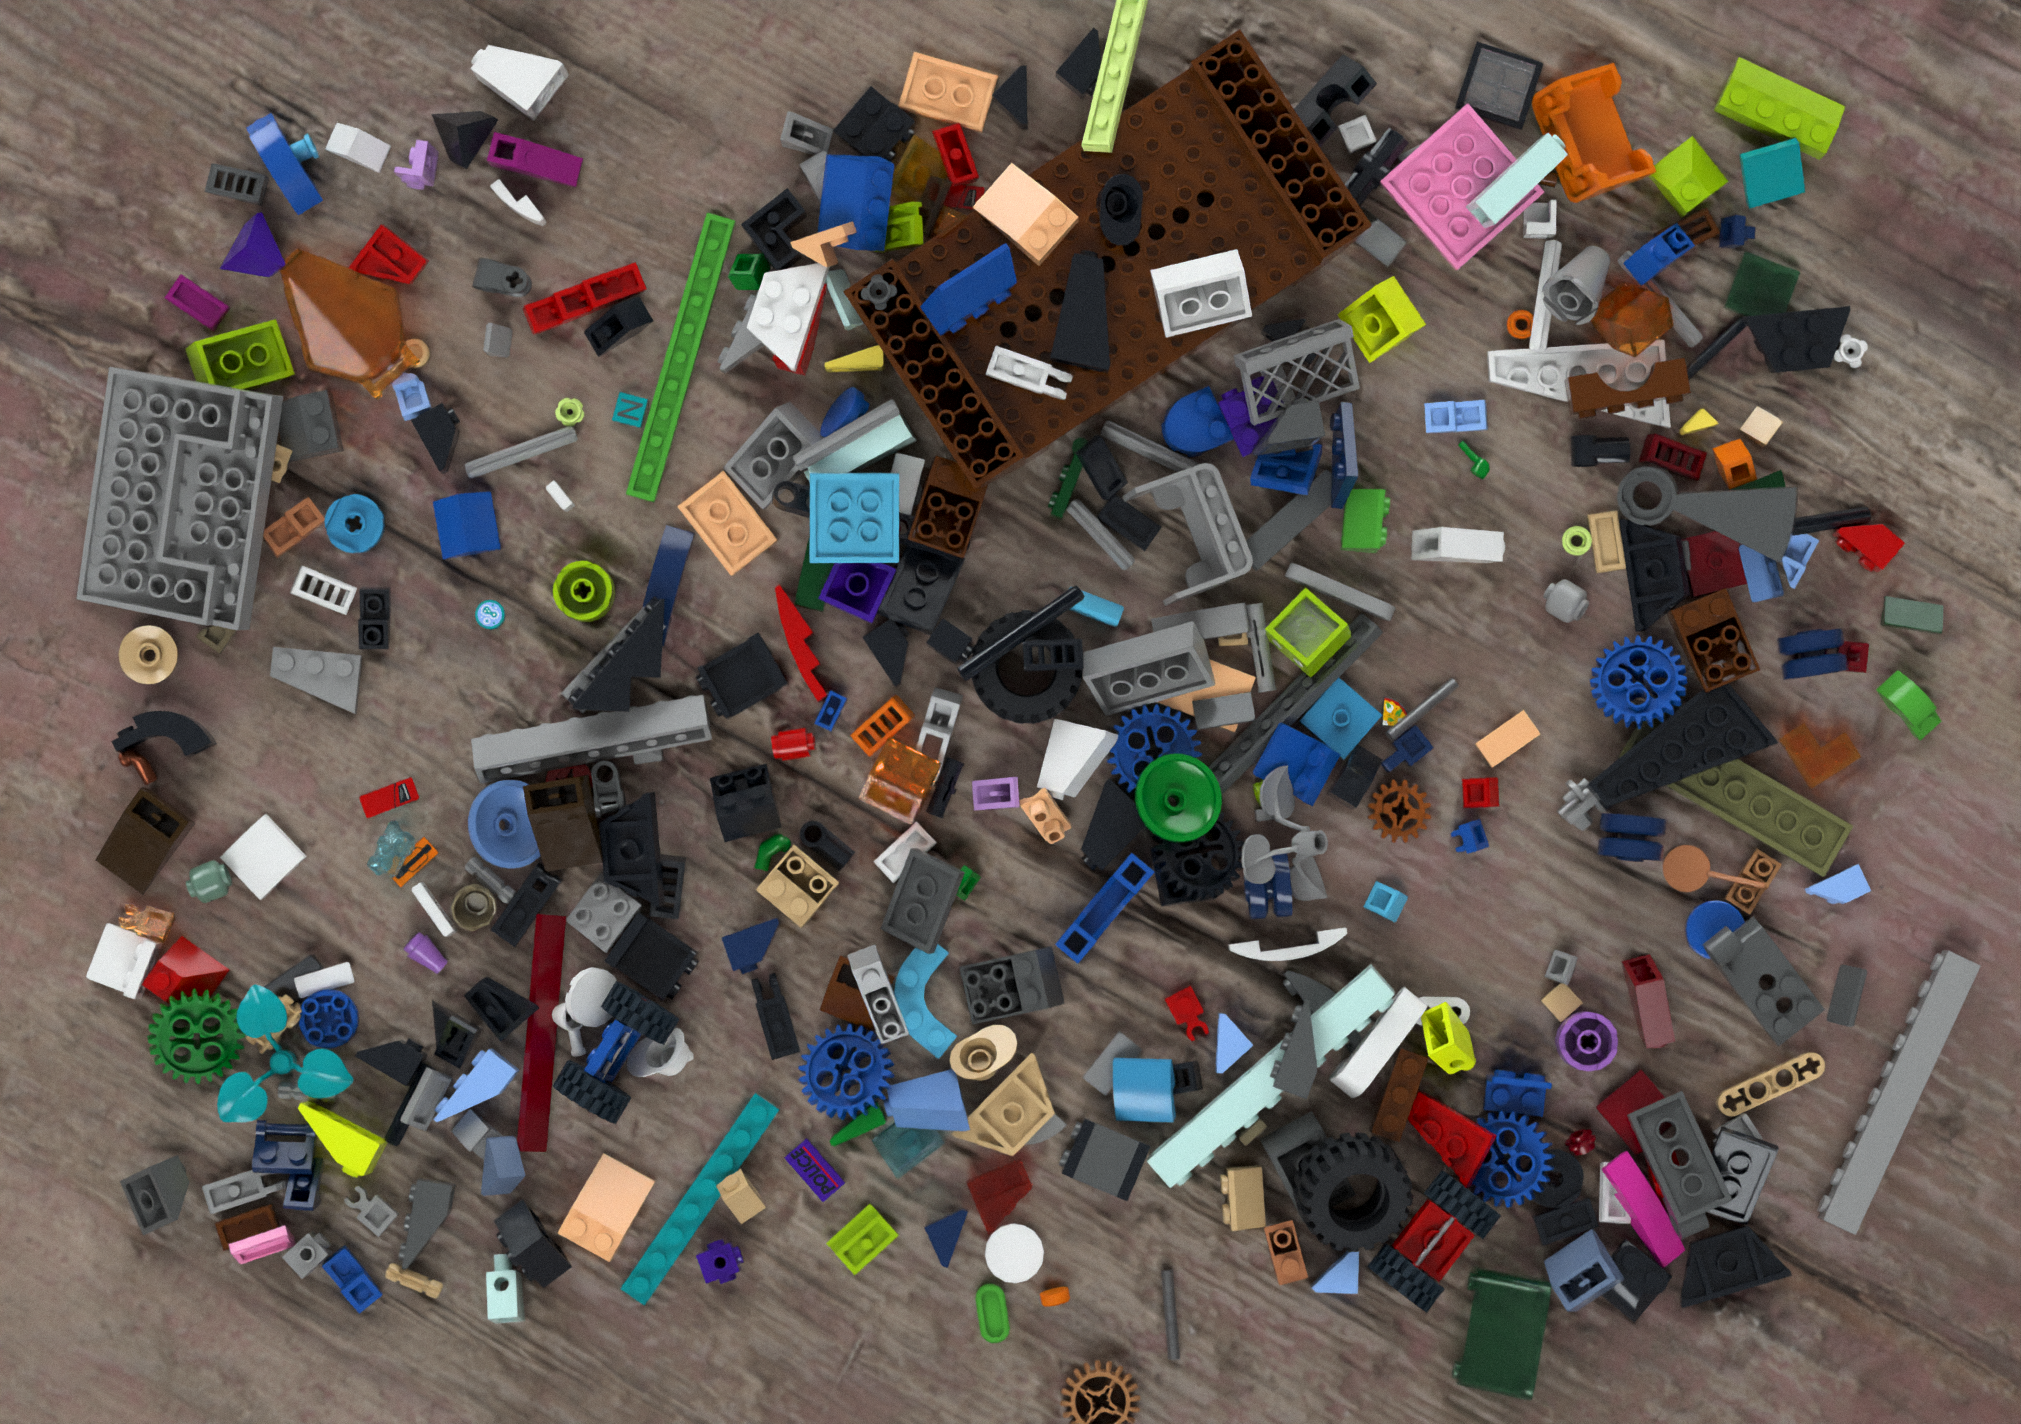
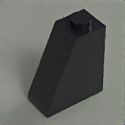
[1326,744,1382,810]
[1081,778,1146,871]

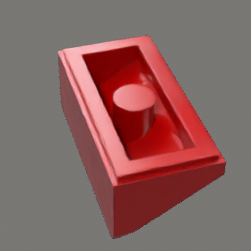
[932,123,979,187]

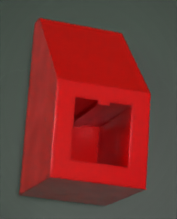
[1832,524,1905,572]

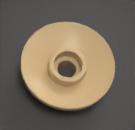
[119,625,178,684]

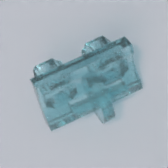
[367,820,415,879]

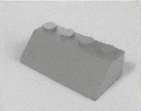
[1083,621,1215,716]

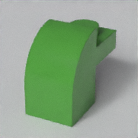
[1876,670,1942,741]

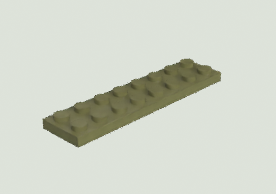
[1617,716,1853,877]

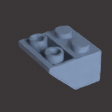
[1544,1229,1625,1312]

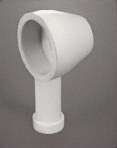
[552,1002,586,1057]

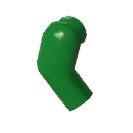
[754,834,791,871]

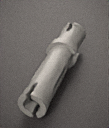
[1246,603,1277,693]

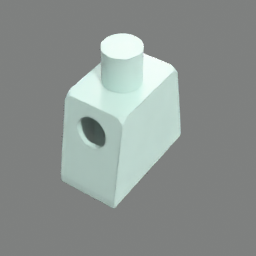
[486,1254,525,1324]

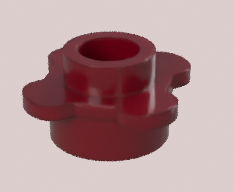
[1565,1129,1596,1156]

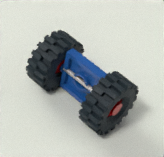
[552,981,680,1124]

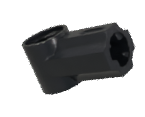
[1571,435,1630,467]
[800,821,855,872]

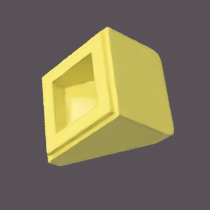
[1679,408,1718,435]

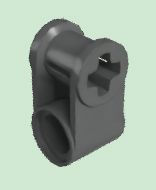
[472,258,532,297]
[591,760,626,818]

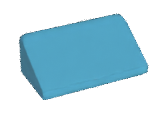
[1068,587,1124,627]

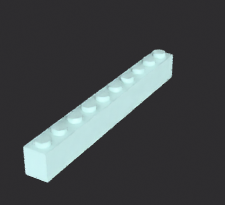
[1147,964,1395,1188]

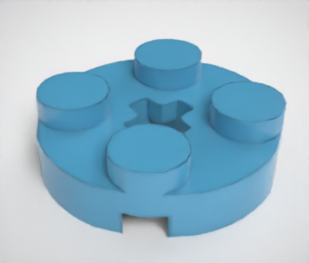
[324,494,385,554]

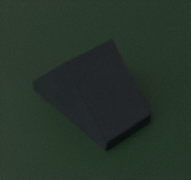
[992,65,1028,129]

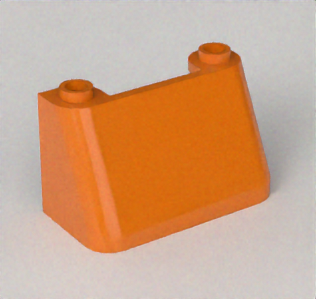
[1532,63,1656,203]

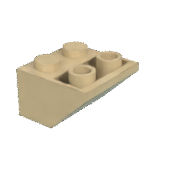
[756,845,839,928]
[1220,1165,1266,1231]

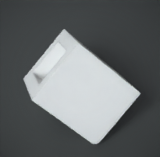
[1523,200,1557,239]

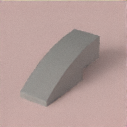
[1151,603,1250,641]
[908,687,963,786]

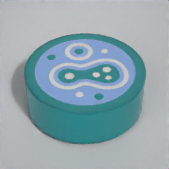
[475,600,506,630]

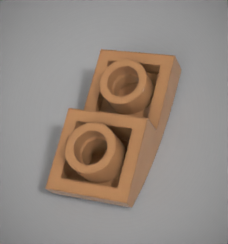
[1722,849,1782,917]

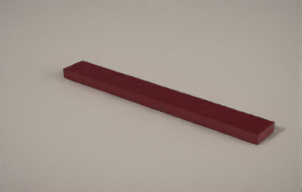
[517,914,566,1152]

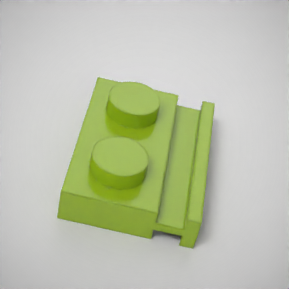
[874,201,923,253]
[826,1203,899,1275]

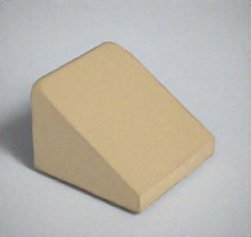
[1739,406,1783,447]

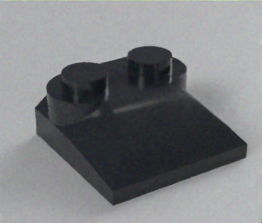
[1601,1239,1672,1322]

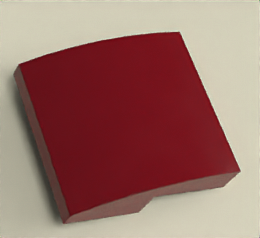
[1596,1070,1673,1156]

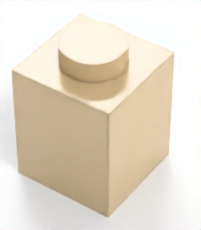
[716,1169,766,1224]

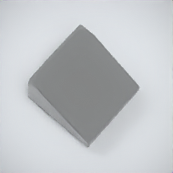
[483,323,512,358]

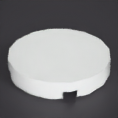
[565,967,617,1027]
[985,1223,1044,1283]

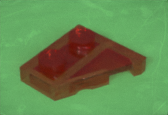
[966,1158,1033,1235]

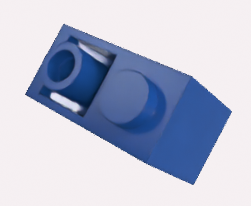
[1623,223,1695,286]

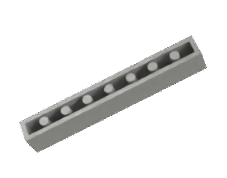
[471,695,712,784]

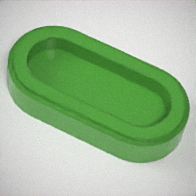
[975,1283,1010,1343]

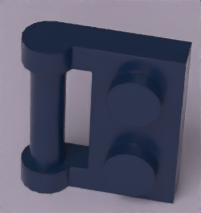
[252,1120,317,1175]

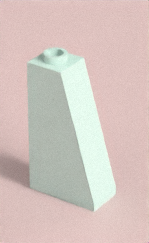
[1466,133,1568,228]
[804,413,917,483]

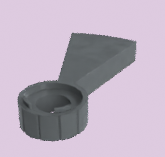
[1617,465,1798,563]

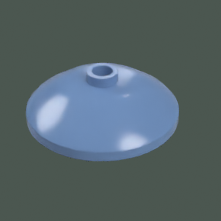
[468,780,541,869]

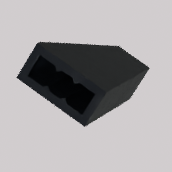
[1050,250,1110,374]

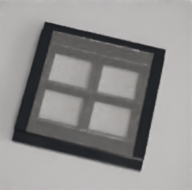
[1455,41,1544,130]

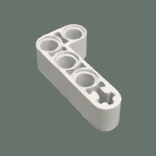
[1329,987,1428,1098]

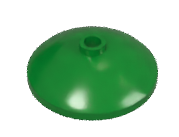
[1135,754,1222,842]

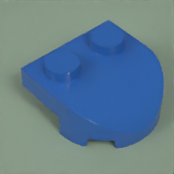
[1161,386,1234,457]

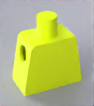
[1421,1002,1476,1074]

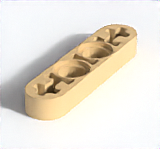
[1716,1052,1825,1116]

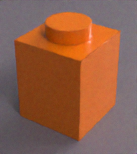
[1712,439,1757,490]

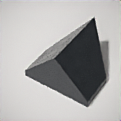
[431,111,498,169]
[432,1000,483,1069]

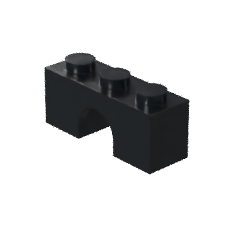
[1294,55,1377,147]

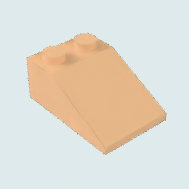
[972,163,1079,266]
[558,1153,655,1262]

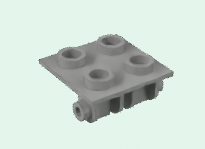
[566,873,642,953]

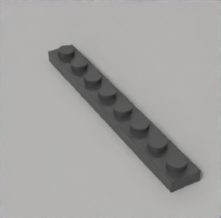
[1208,613,1383,795]

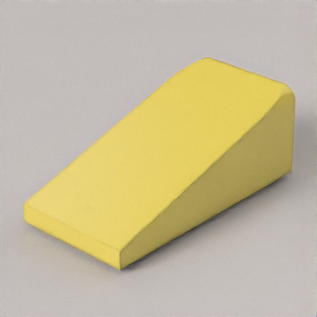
[825,345,885,372]

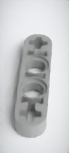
[1285,563,1396,621]

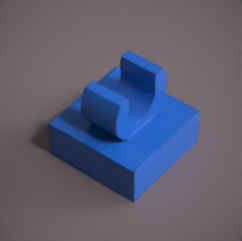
[1451,819,1489,854]

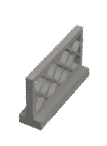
[1233,319,1360,425]

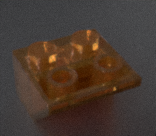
[1590,281,1674,357]
[858,738,942,824]

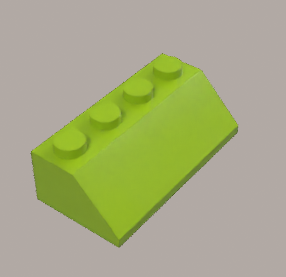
[1714,57,1845,160]

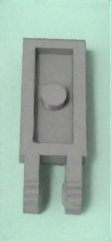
[202,1170,288,1214]

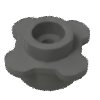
[861,274,897,310]

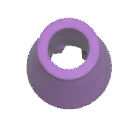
[404,932,448,974]

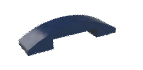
[642,525,695,646]

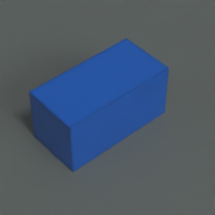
[814,690,847,732]

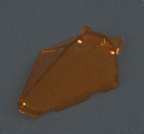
[280,248,421,400]

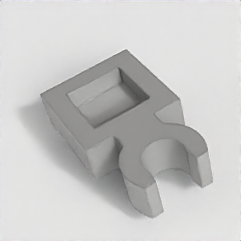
[344,1185,399,1237]

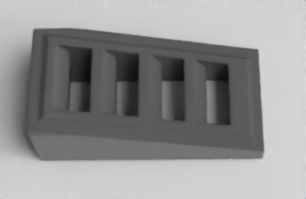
[204,163,269,206]

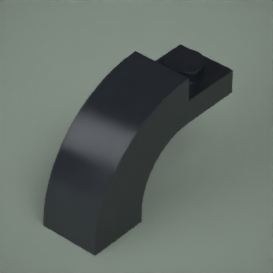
[111,711,217,757]

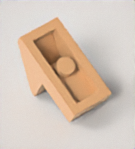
[790,221,857,267]

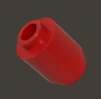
[771,728,816,761]

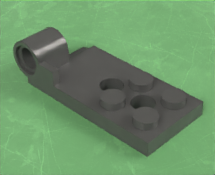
[1702,917,1825,1046]
[1626,1091,1732,1240]

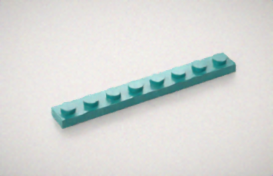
[620,1093,780,1306]

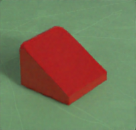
[1462,777,1499,808]

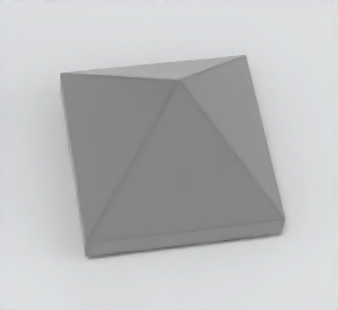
[1545,950,1578,985]

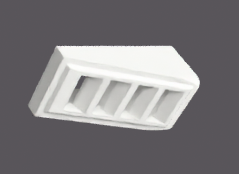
[290,566,357,615]

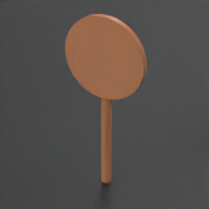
[1663,845,1766,892]

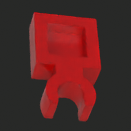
[1164,985,1209,1041]

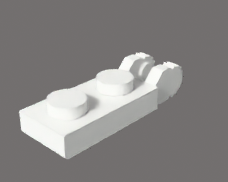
[986,346,1073,400]

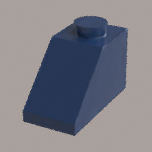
[721,918,780,974]

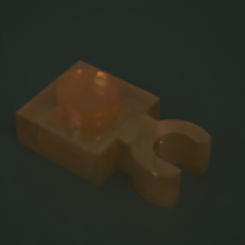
[118,904,176,943]

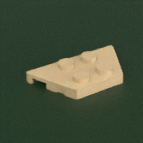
[952,1052,1055,1156]

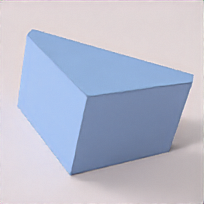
[1215,1013,1253,1073]
[1310,1251,1359,1294]

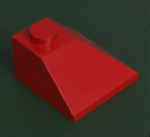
[141,936,230,1004]

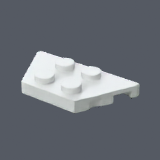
[747,263,830,372]

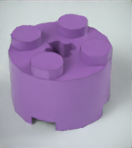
[1555,1011,1618,1071]

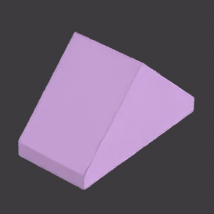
[972,777,1020,811]

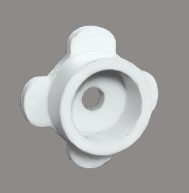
[1834,334,1868,368]

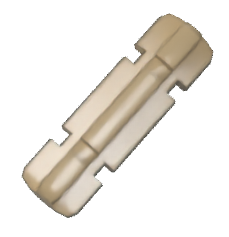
[385,1263,443,1298]

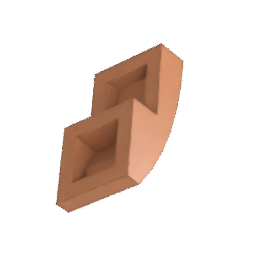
[263,497,325,558]

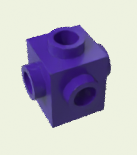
[696,1239,744,1284]

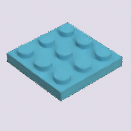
[809,473,899,563]

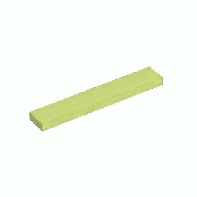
[1081,0,1148,153]

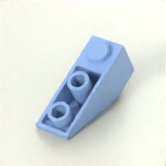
[434,1048,520,1122]

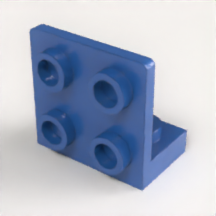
[1253,723,1341,806]
[1483,1070,1552,1117]

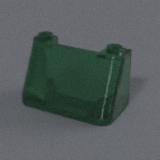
[1452,1266,1551,1401]

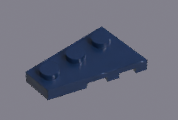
[1330,402,1358,509]

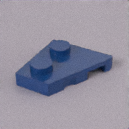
[1250,444,1323,495]

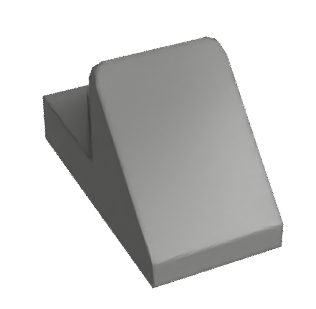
[451,1108,504,1160]

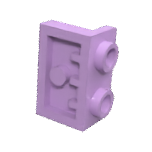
[394,140,439,190]

